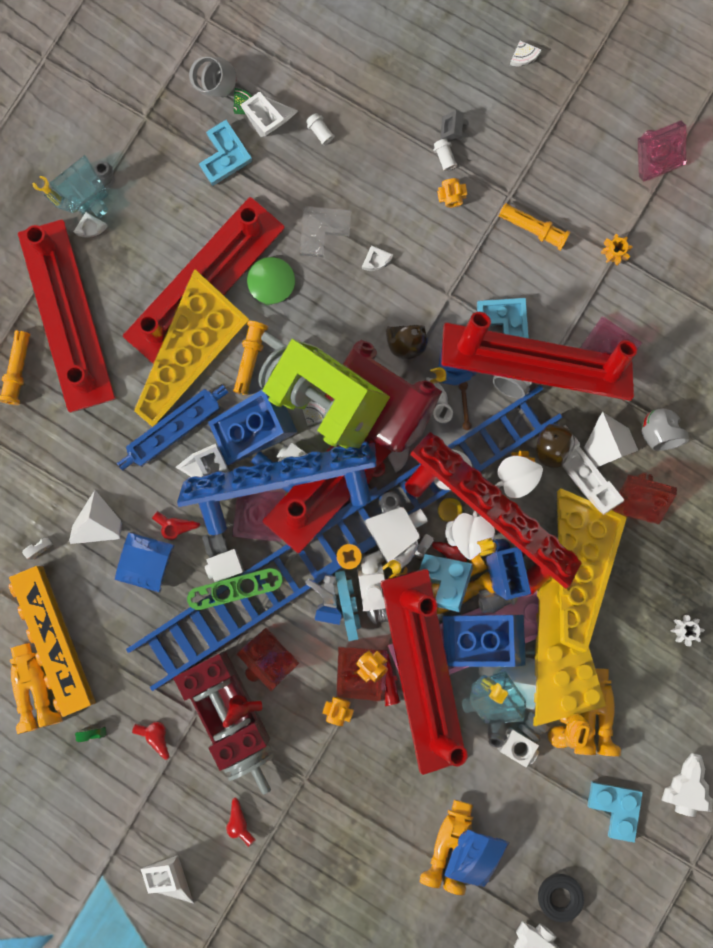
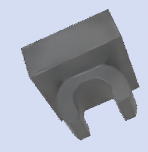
[440,110,469,142]

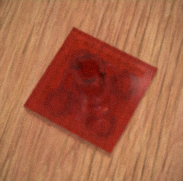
[612,473,677,524]
[237,628,299,691]
[336,647,387,701]

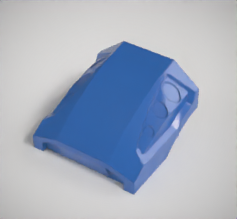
[114,532,175,593]
[444,829,510,887]

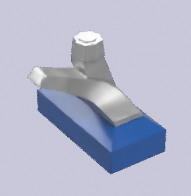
[305,575,342,625]

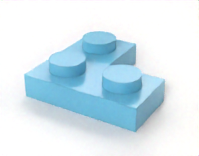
[199,120,252,186]
[477,298,529,338]
[420,554,473,612]
[335,571,361,641]
[587,781,643,843]

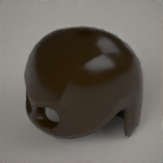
[386,325,428,359]
[536,424,575,468]

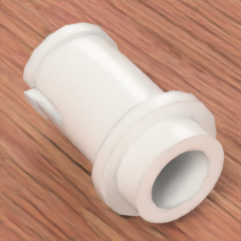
[306,113,335,145]
[433,139,458,172]

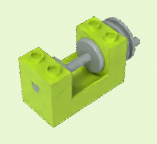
[258,332,390,449]

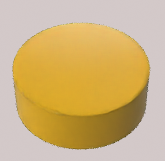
[438,498,463,522]

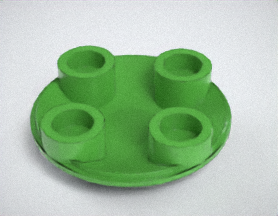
[247,257,295,305]

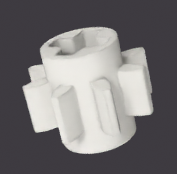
[671,615,705,646]

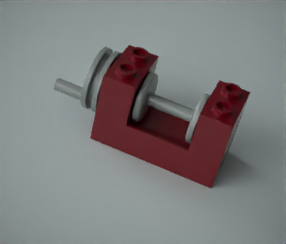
[173,650,274,795]

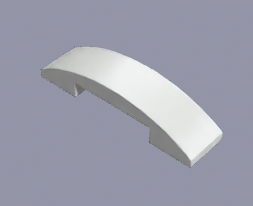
[554,425,624,515]

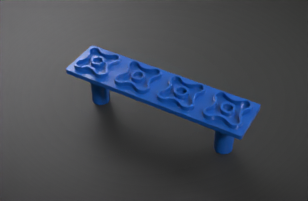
[177,441,377,535]

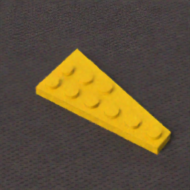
[134,270,249,427]
[557,488,627,653]
[533,577,606,726]

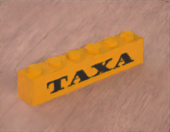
[9,566,96,717]

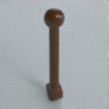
[458,382,472,431]

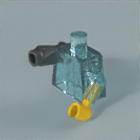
[32,155,115,217]
[462,671,526,747]

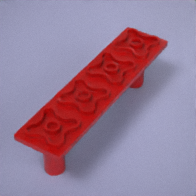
[123,197,285,364]
[18,219,115,413]
[441,312,637,401]
[405,432,582,595]
[263,436,392,554]
[381,569,468,775]

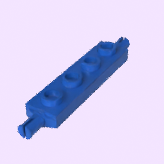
[117,385,229,471]

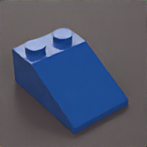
[208,389,298,465]
[443,615,526,667]

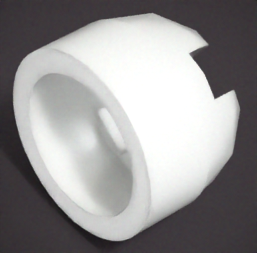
[433,403,453,423]

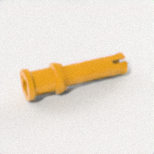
[498,203,570,251]
[233,321,269,396]
[0,330,31,405]

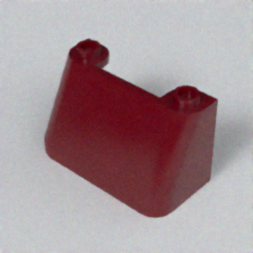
[324,339,442,453]

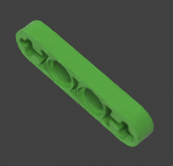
[187,568,283,610]

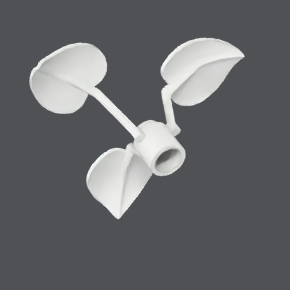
[434,449,543,560]

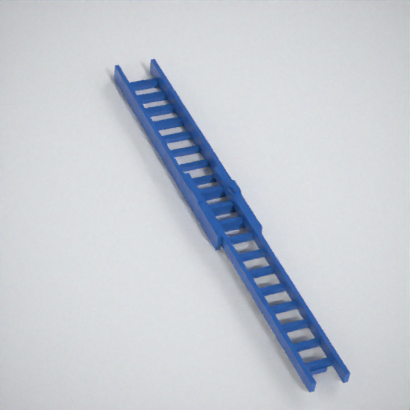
[126,385,562,691]

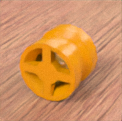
[337,544,361,569]

